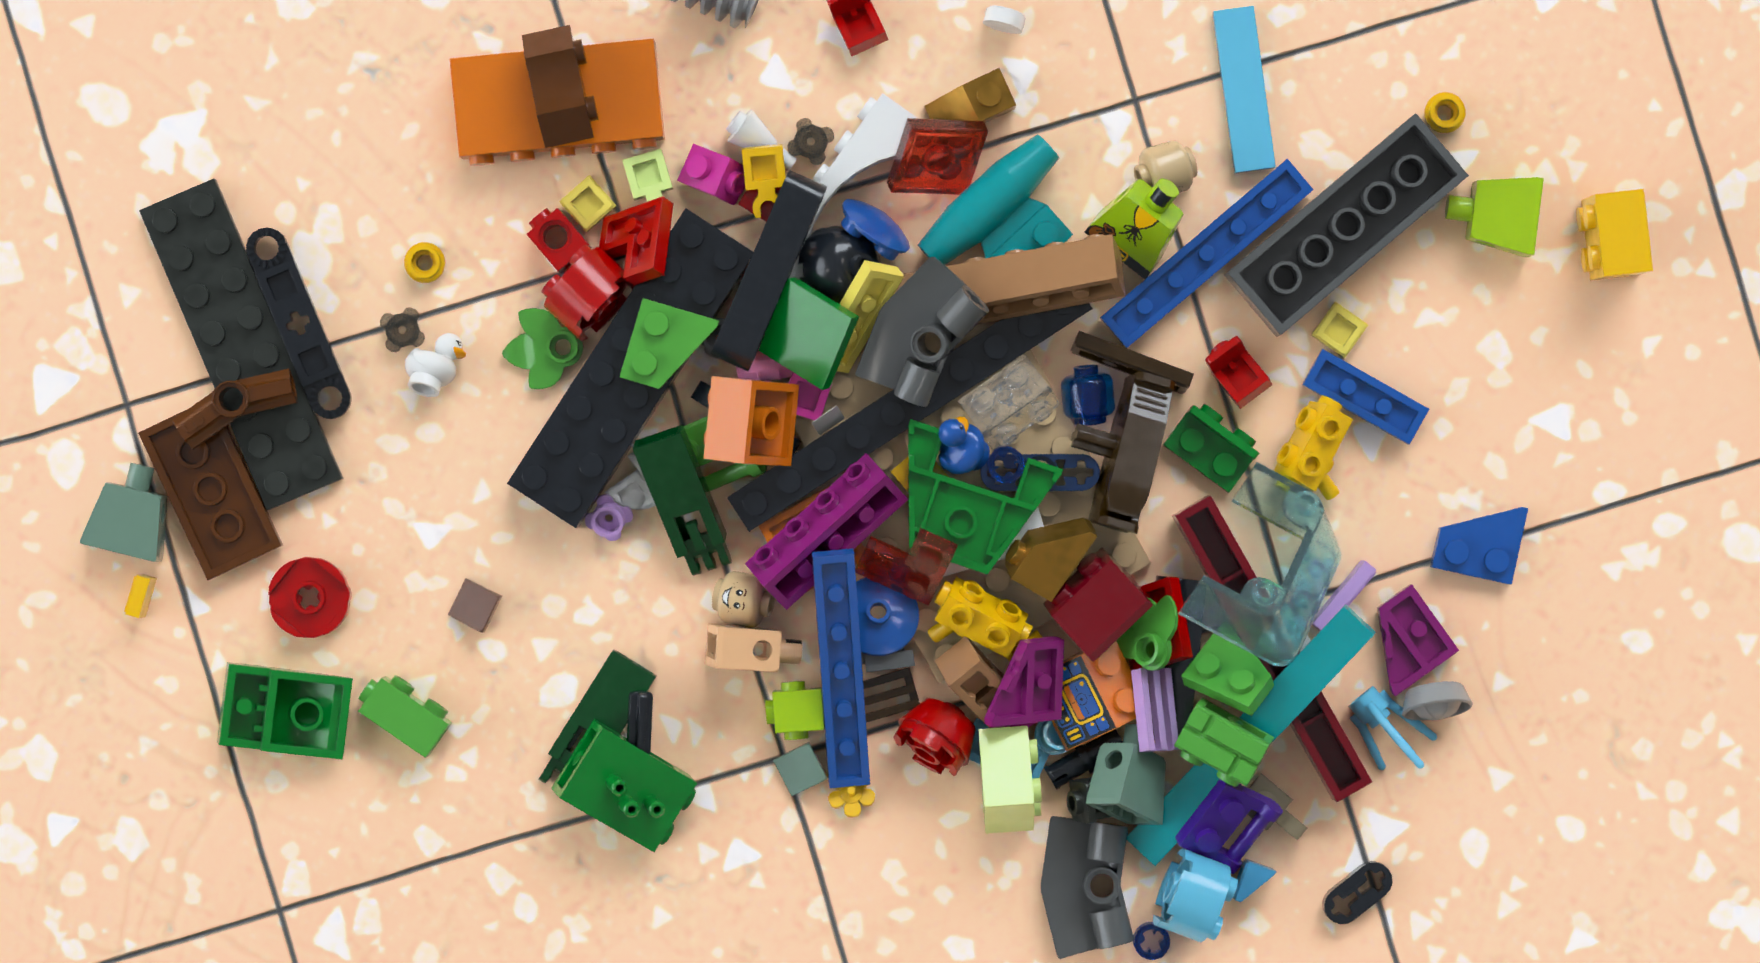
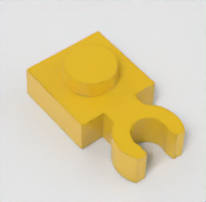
[742,144,786,218]

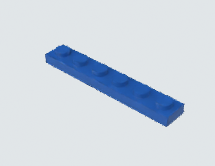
[1100,158,1314,348]
[812,548,870,788]

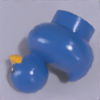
[938,416,990,474]

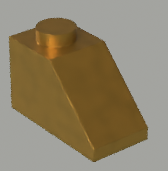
[924,68,1016,143]
[1005,517,1097,602]

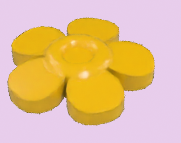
[828,785,875,818]

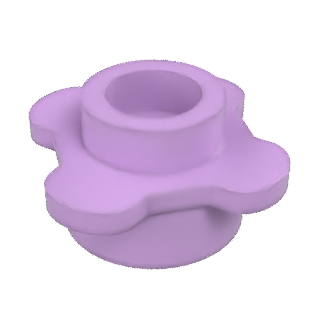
[585,494,633,541]

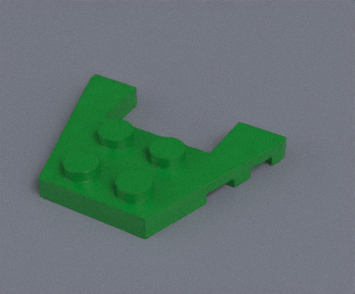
[908,419,1063,574]

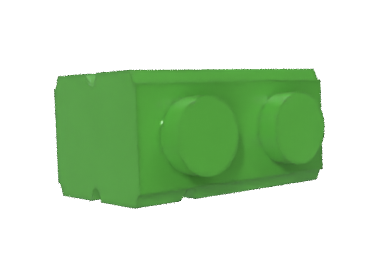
[1174,697,1275,786]

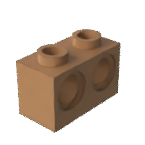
[935,637,1005,728]

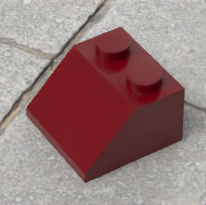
[1043,547,1153,662]

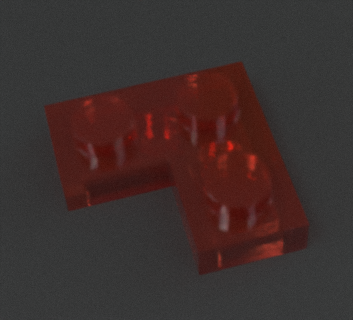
[855,528,958,606]

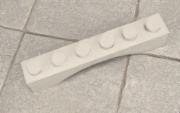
[739,93,923,284]

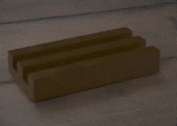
[863,667,920,723]

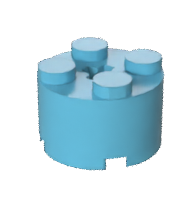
[1153,848,1238,943]

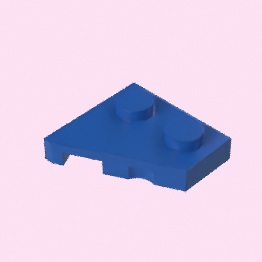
[1430,507,1528,585]

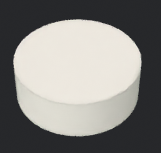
[983,5,1026,34]

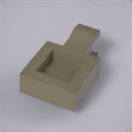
[1247,773,1308,840]

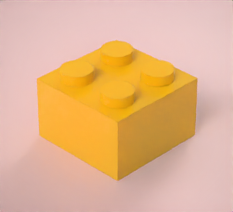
[1576,189,1653,281]

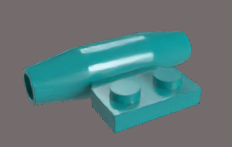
[918,134,1073,265]

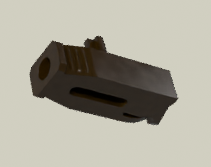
[1071,371,1175,534]

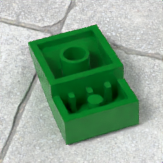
[217,662,353,760]

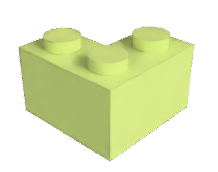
[978,726,1042,834]

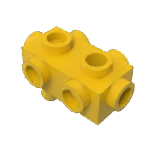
[1272,395,1353,500]
[928,576,1033,658]

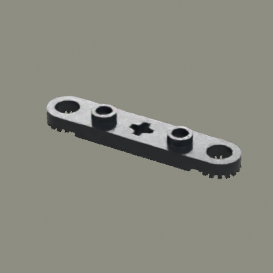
[246,227,352,419]

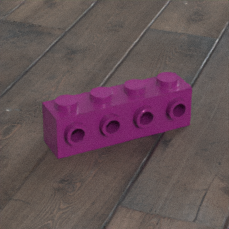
[745,453,909,610]

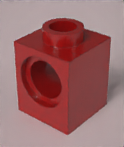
[526,208,592,273]

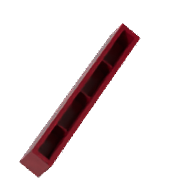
[1171,495,1372,802]

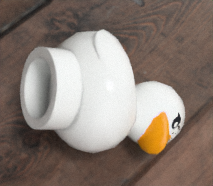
[405,333,466,397]

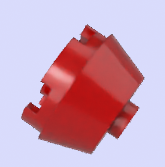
[893,698,976,776]

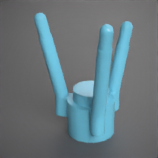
[1348,686,1437,770]

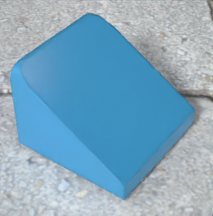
[1233,858,1277,902]

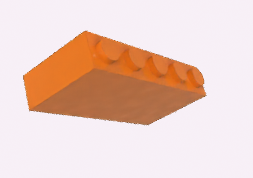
[450,38,665,166]

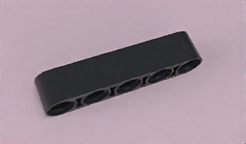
[710,170,827,371]

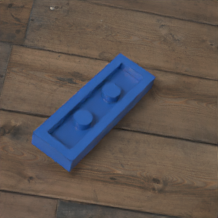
[1302,349,1429,445]

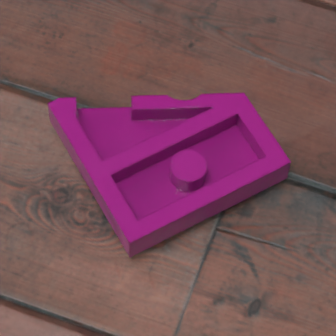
[1377,584,1459,696]
[984,636,1064,728]

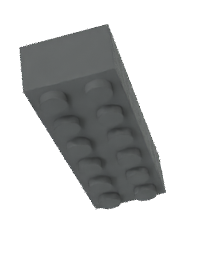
[1224,113,1469,337]

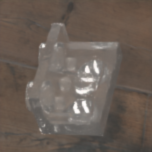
[958,354,1060,451]

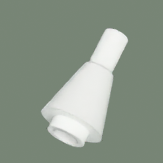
[726,109,797,172]

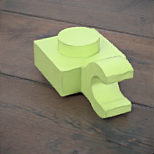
[622,148,673,202]

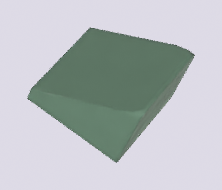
[773,742,828,796]

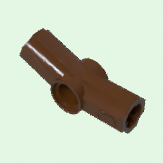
[172,368,298,450]

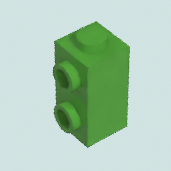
[358,675,452,758]

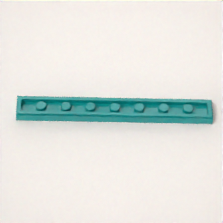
[1127,604,1376,866]

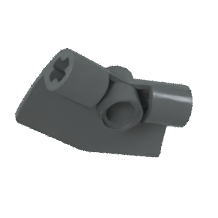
[855,257,989,407]
[1041,816,1134,959]

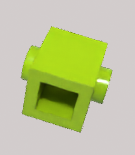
[765,681,825,740]

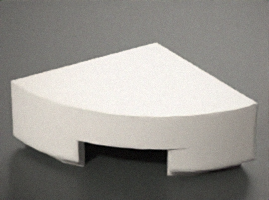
[605,469,656,510]

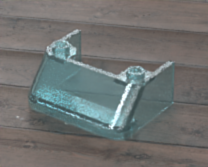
[1179,462,1342,666]

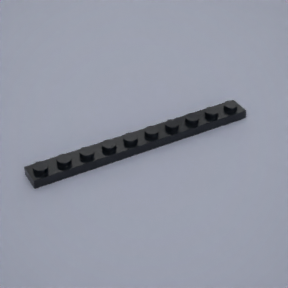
[727,303,1093,532]

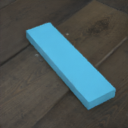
[1212,6,1276,174]

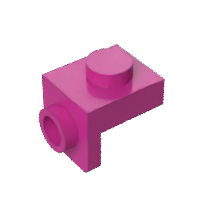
[677,143,745,205]

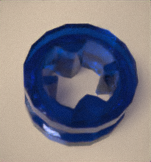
[987,446,1024,483]
[1133,922,1170,960]

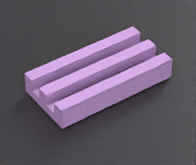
[1309,560,1376,631]
[1131,668,1179,752]

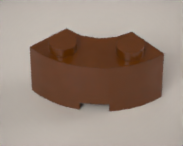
[522,25,599,148]

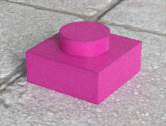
[789,372,832,421]

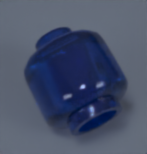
[1061,364,1116,426]

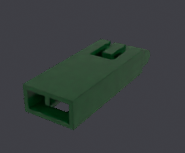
[633,424,732,576]
[538,649,657,784]

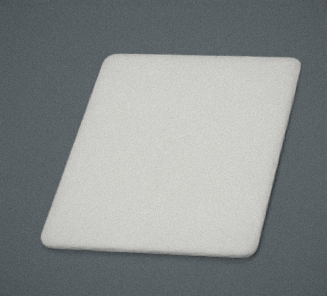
[812,406,845,435]

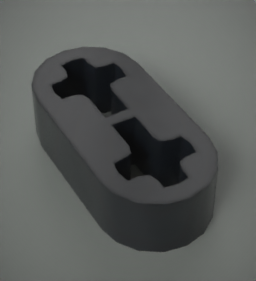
[1322,861,1393,924]

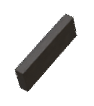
[1070,331,1194,394]

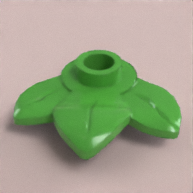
[502,308,584,389]
[1116,595,1178,671]

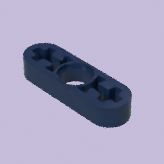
[980,454,1100,491]

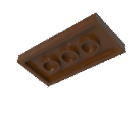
[138,410,283,580]

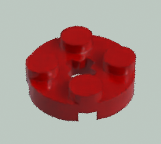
[268,557,352,638]

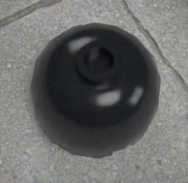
[798,226,881,304]

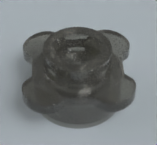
[787,118,834,165]
[380,307,425,352]

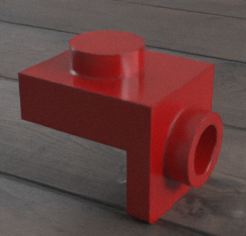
[826,0,889,57]
[1205,336,1273,409]

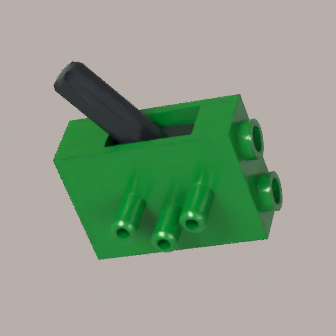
[551,690,697,853]

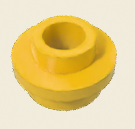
[1424,92,1466,133]
[404,242,446,283]

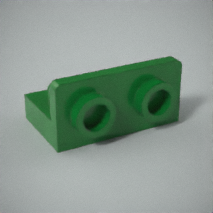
[1163,404,1260,493]

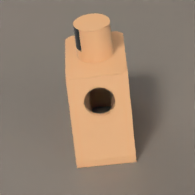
[705,624,802,672]

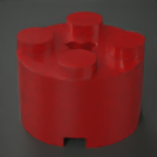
[541,244,635,341]

